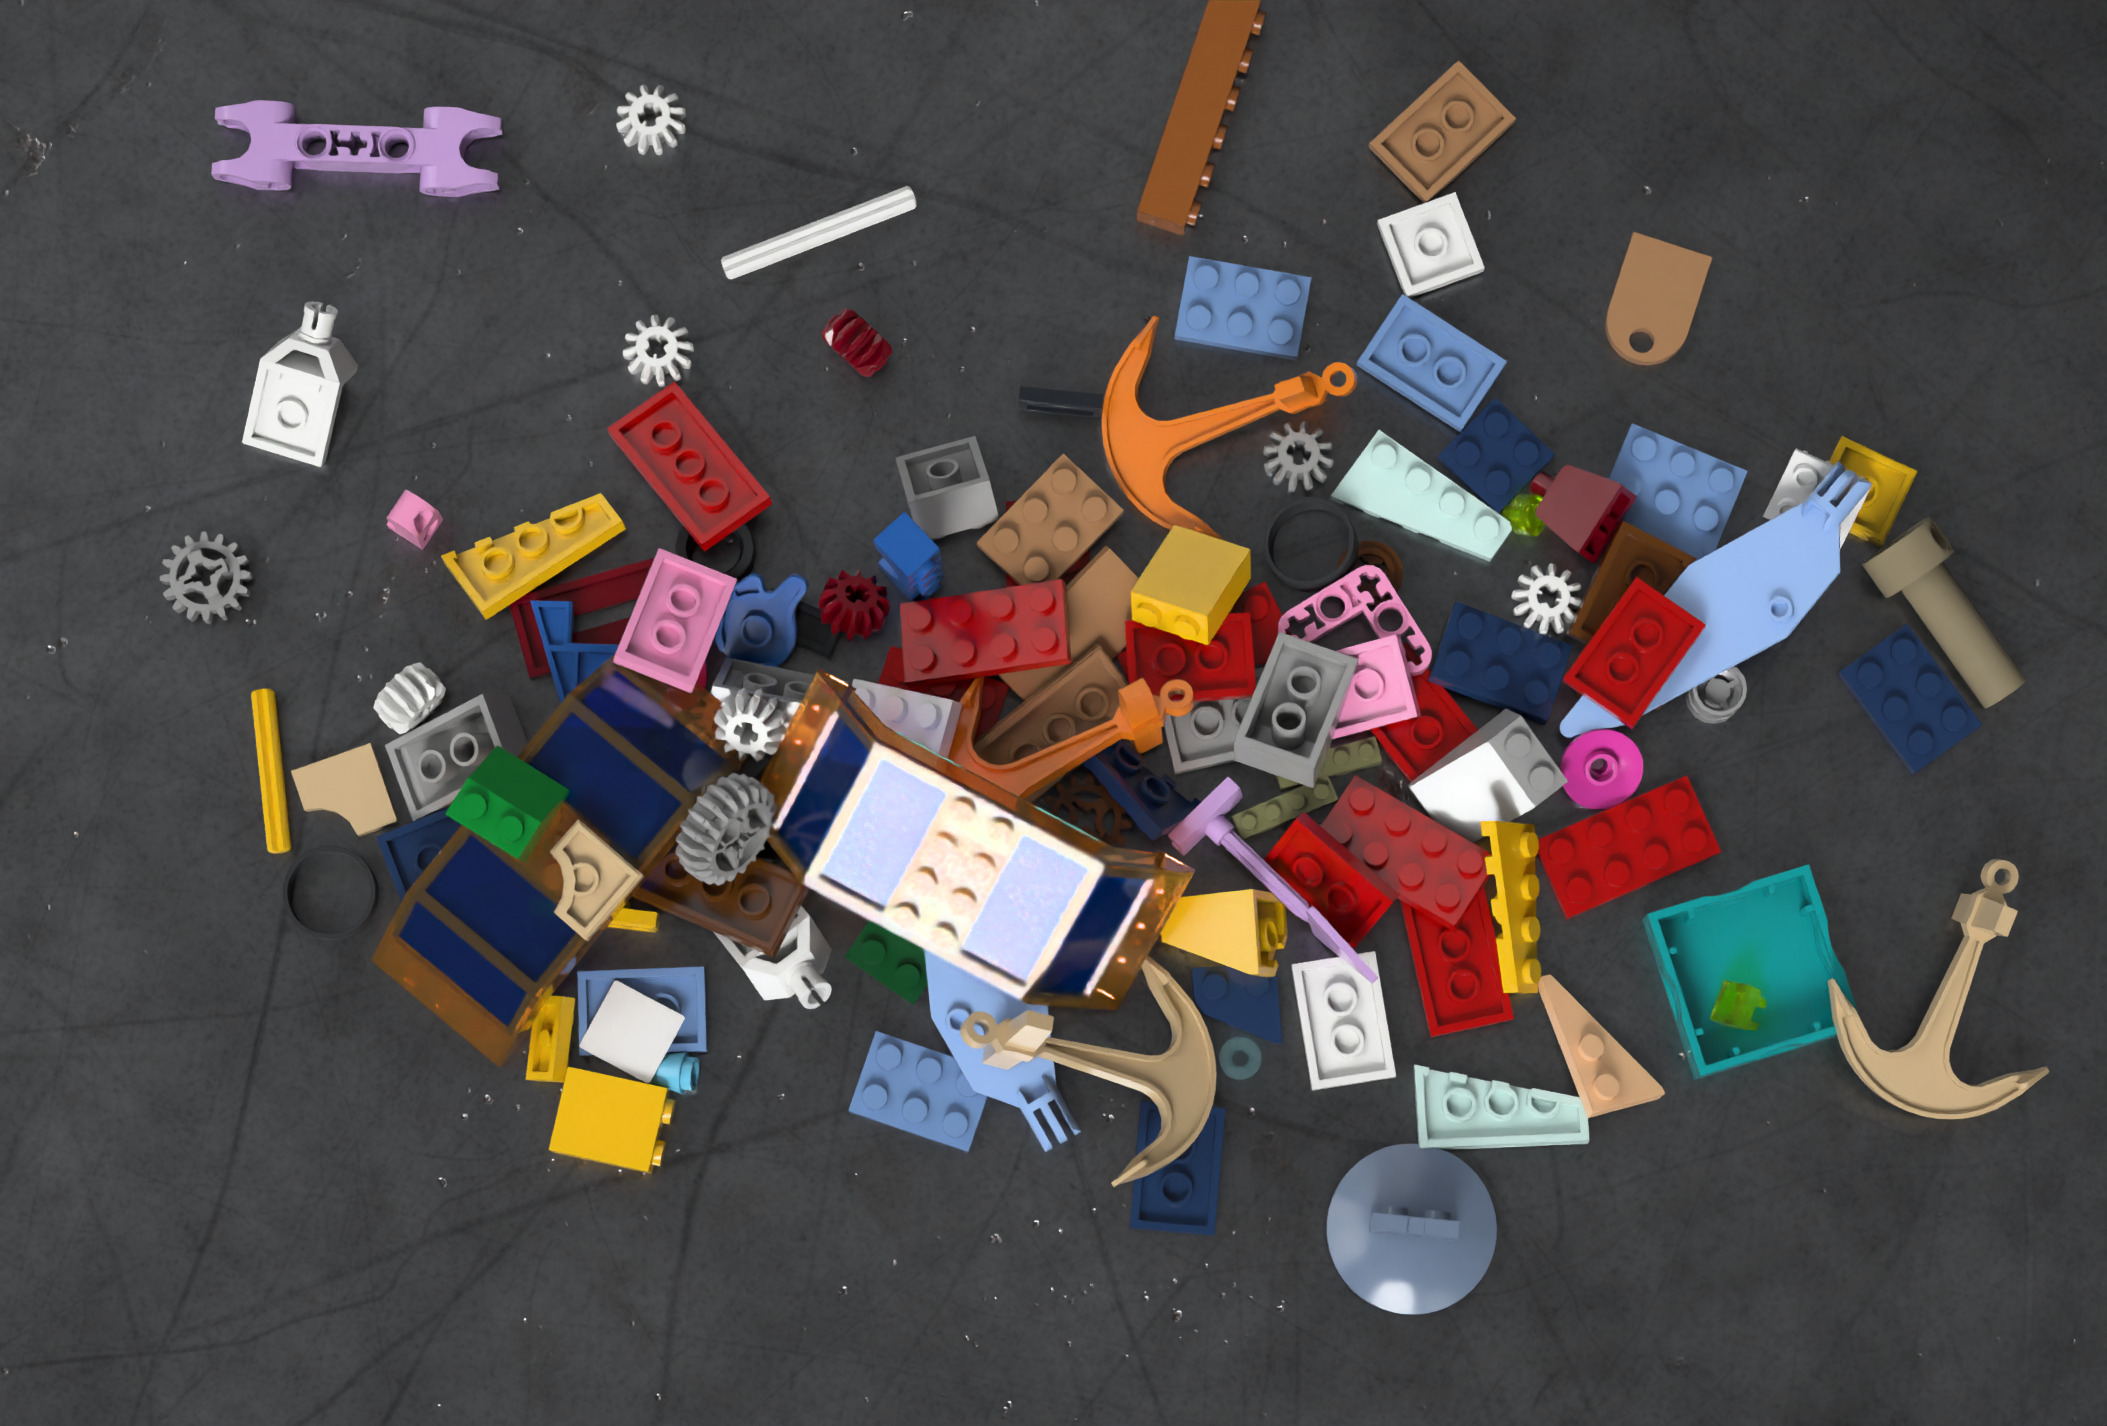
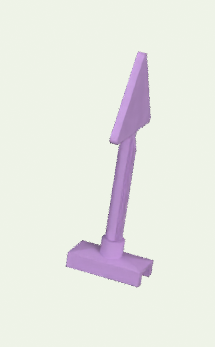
[1168,777,1378,984]

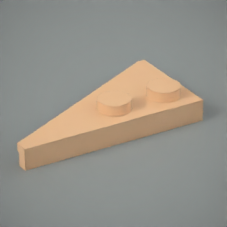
[1538,974,1665,1118]

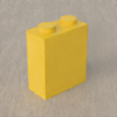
[1131,525,1251,645]
[549,1067,676,1174]

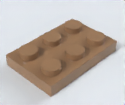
[1369,60,1516,203]
[977,453,1124,586]

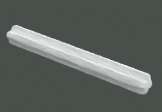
[721,186,917,279]

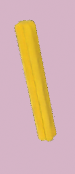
[251,688,291,854]

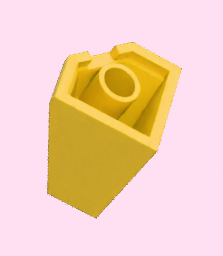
[1156,889,1288,977]

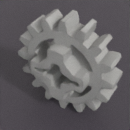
[160,532,253,624]

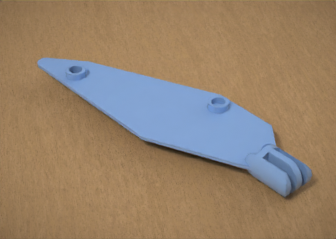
[1560,461,1871,738]
[912,781,1082,1153]

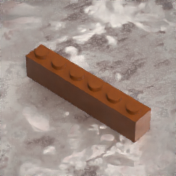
[1137,0,1267,236]

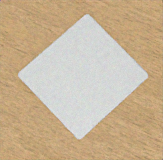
[579,981,685,1083]

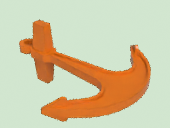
[1102,315,1357,542]
[943,677,1195,872]

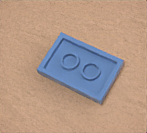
[1174,256,1312,361]
[1356,294,1507,432]
[577,966,708,1057]
[848,1031,988,1153]

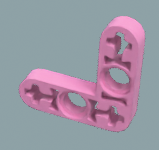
[1278,565,1432,676]

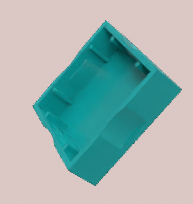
[1642,864,1859,1080]

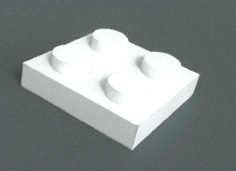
[1377,192,1485,298]

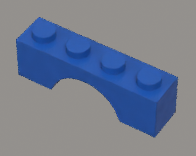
[873,511,944,602]

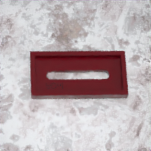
[509,557,655,681]

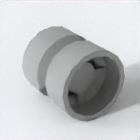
[1686,666,1747,724]

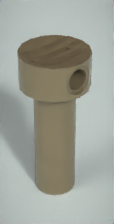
[1862,516,2026,709]

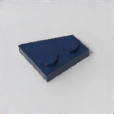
[1191,966,1282,1045]

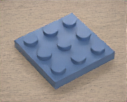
[1605,423,1748,578]

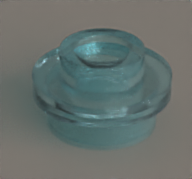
[1219,1037,1261,1080]

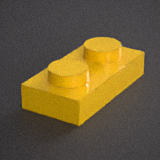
[526,996,575,1082]

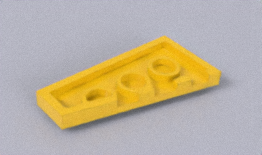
[441,493,626,620]
[1480,821,1541,994]

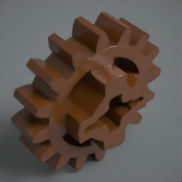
[1040,774,1131,858]

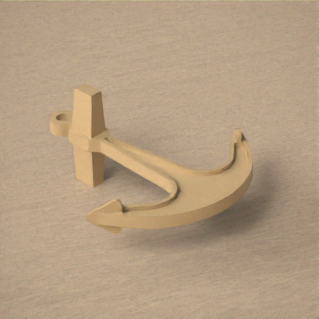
[1827,859,2050,1120]
[960,954,1217,1187]

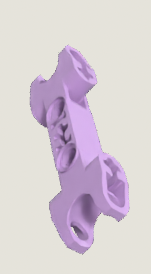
[211,100,503,197]

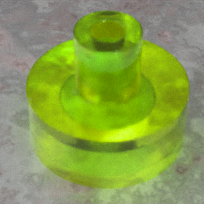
[1503,494,1545,537]

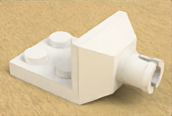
[242,301,358,467]
[714,905,832,1009]

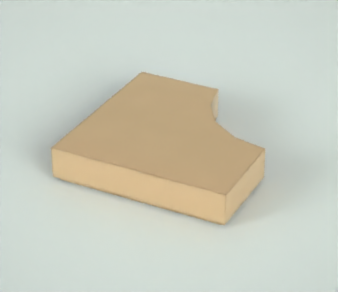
[291,743,399,837]
[550,819,644,941]

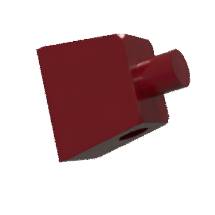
[1530,465,1637,564]

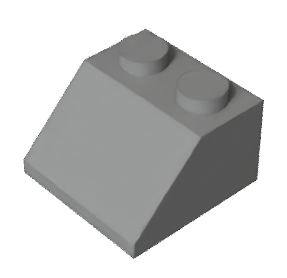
[895,436,999,540]

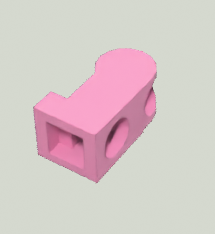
[386,489,443,550]

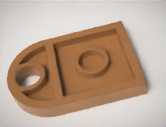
[1605,232,1712,365]

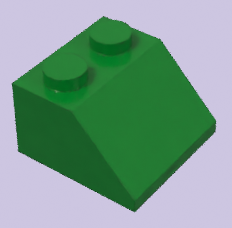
[445,745,570,864]

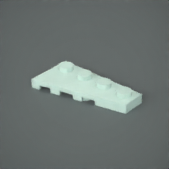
[1330,430,1515,561]
[1413,1065,1590,1150]

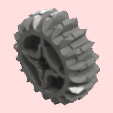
[675,773,777,885]

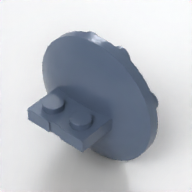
[1326,1144,1497,1315]

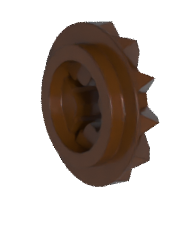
[1337,540,1403,608]

